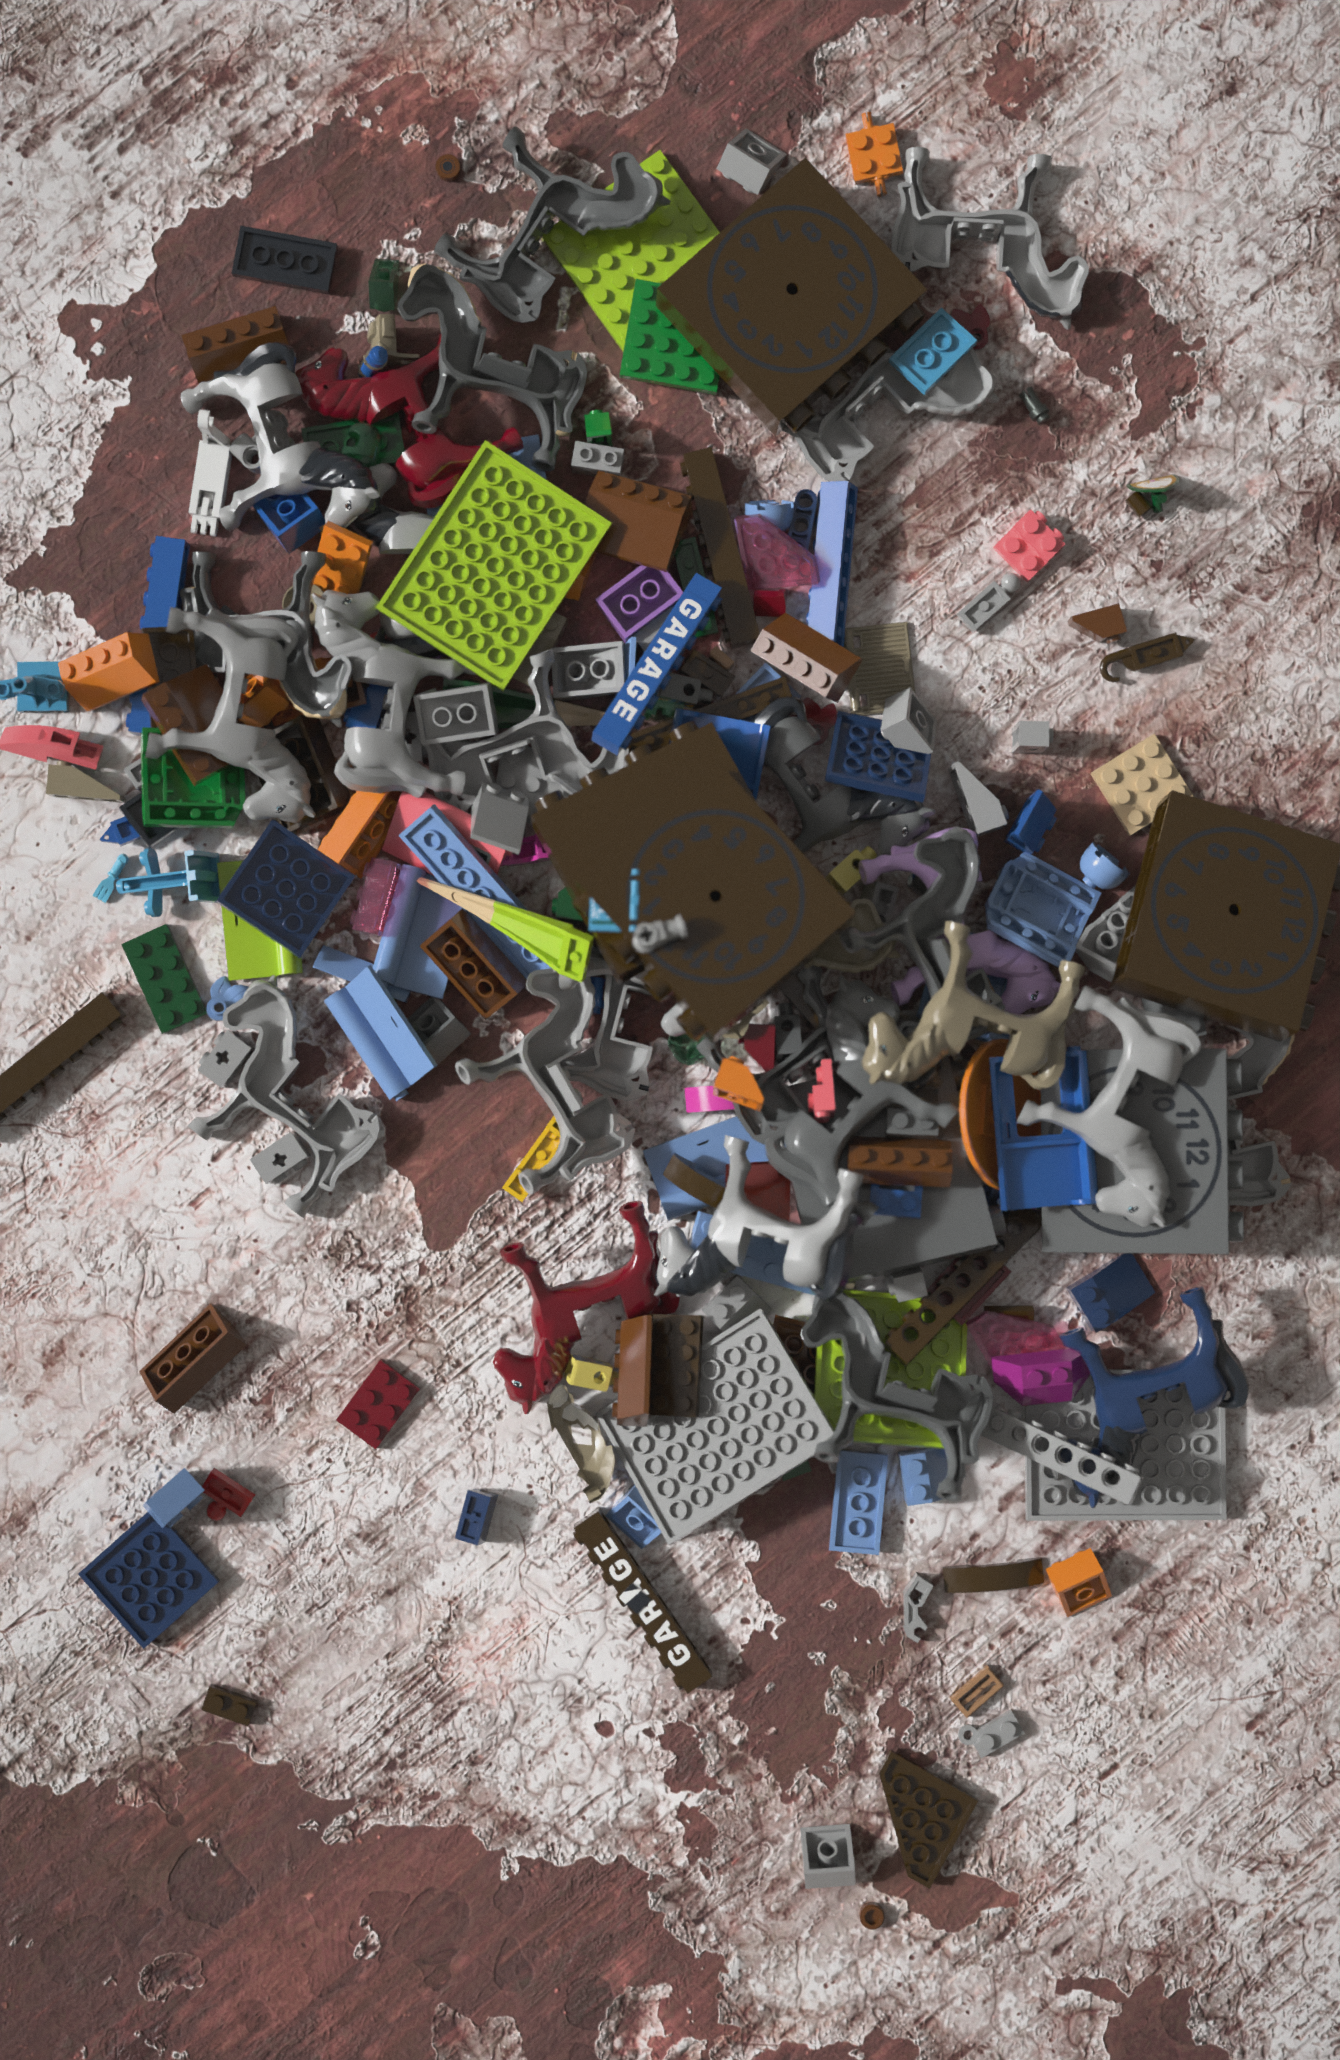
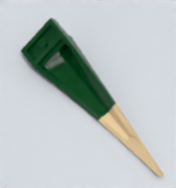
[443,678,605,728]

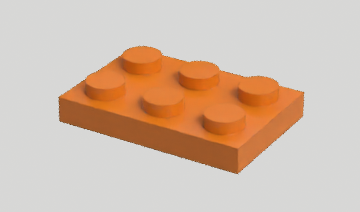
[314,521,373,594]

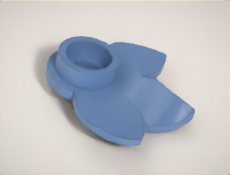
[206,976,249,1021]

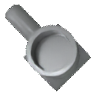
[230,433,261,474]

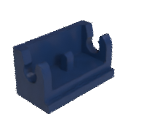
[455,1489,498,1546]

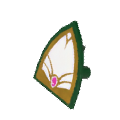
[1126,474,1180,513]

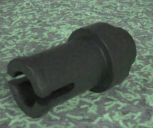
[1019,387,1050,425]

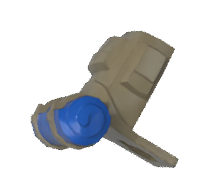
[358,314,420,378]

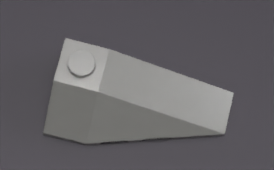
[1075,885,1136,982]

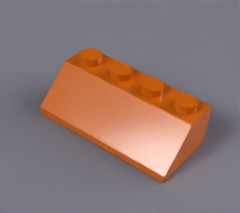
[58,632,160,711]
[317,791,402,879]

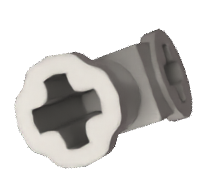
[633,915,687,953]

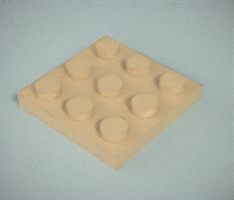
[1090,734,1193,836]

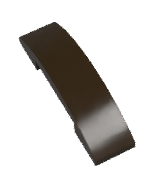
[663,1153,763,1209]
[942,1557,1044,1593]

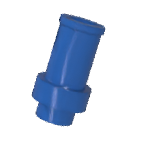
[590,977,605,1015]

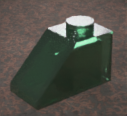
[368,259,400,312]

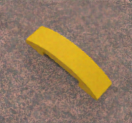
[502,1116,560,1202]

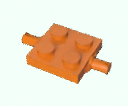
[845,112,903,197]

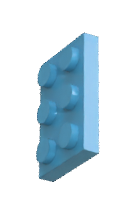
[889,307,977,395]

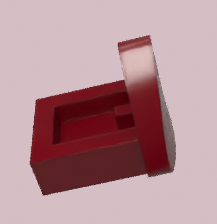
[754,588,788,617]

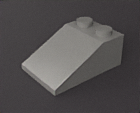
[551,641,626,701]
[413,683,499,746]
[948,761,1009,837]
[471,782,529,854]

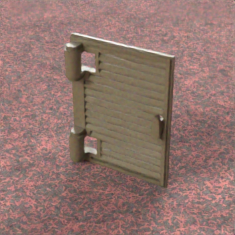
[844,622,916,715]

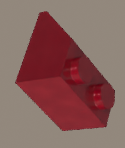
[738,1024,775,1072]

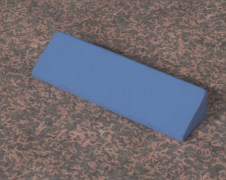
[313,945,411,1003]

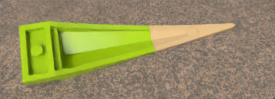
[417,877,594,983]

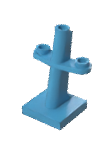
[0,661,69,712]
[116,848,220,917]

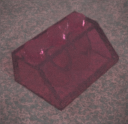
[350,857,402,937]

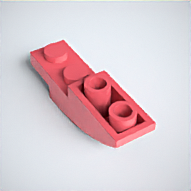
[0,725,104,770]

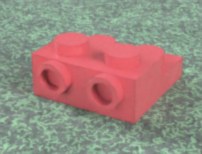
[993,509,1065,583]
[807,1059,835,1123]

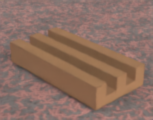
[950,1665,1005,1718]

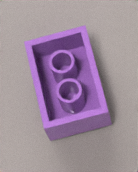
[595,565,683,643]

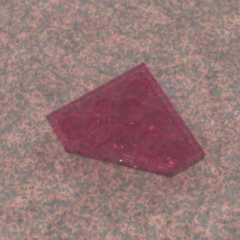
[734,514,820,590]
[965,1310,1066,1369]

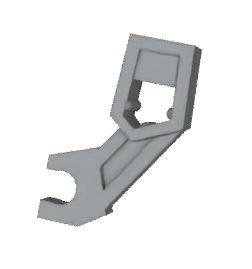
[903,1573,933,1643]

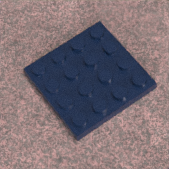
[825,711,931,802]
[216,819,355,958]
[78,1512,220,1649]

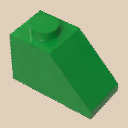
[584,410,613,447]

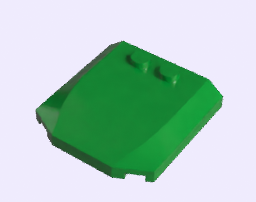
[141,727,245,829]

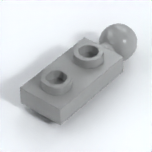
[957,573,1021,633]

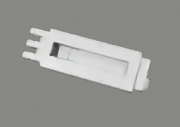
[189,410,232,537]

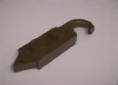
[1099,632,1195,682]

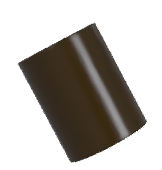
[1125,491,1153,518]

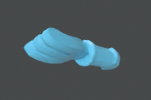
[93,854,129,903]

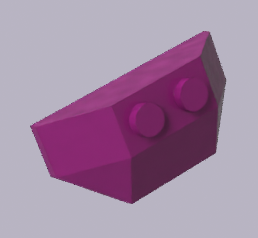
[991,1348,1091,1406]

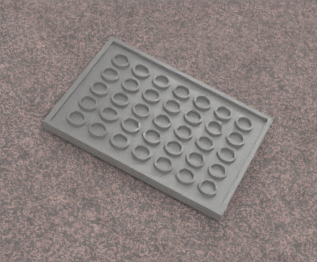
[596,1308,834,1545]
[1025,1369,1227,1521]

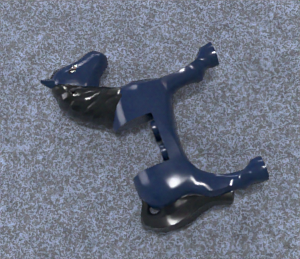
[1059,1286,1249,1508]

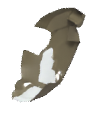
[547,1384,615,1503]

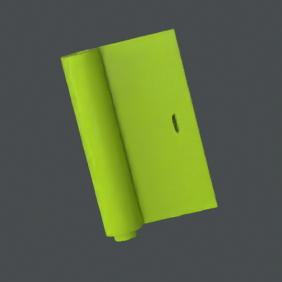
[217,860,303,981]

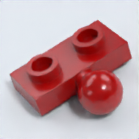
[202,1468,256,1521]

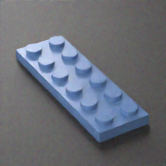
[689,1211,815,1295]

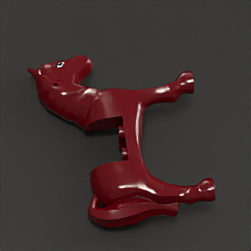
[295,334,524,508]
[492,1200,680,1415]

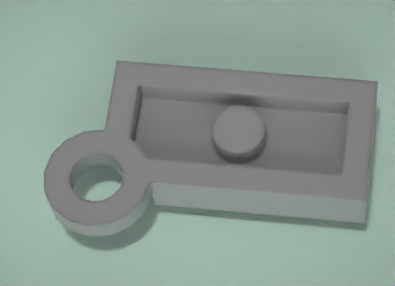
[958,1709,1025,1758]

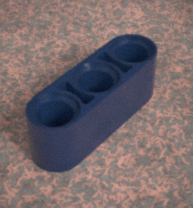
[785,489,817,565]

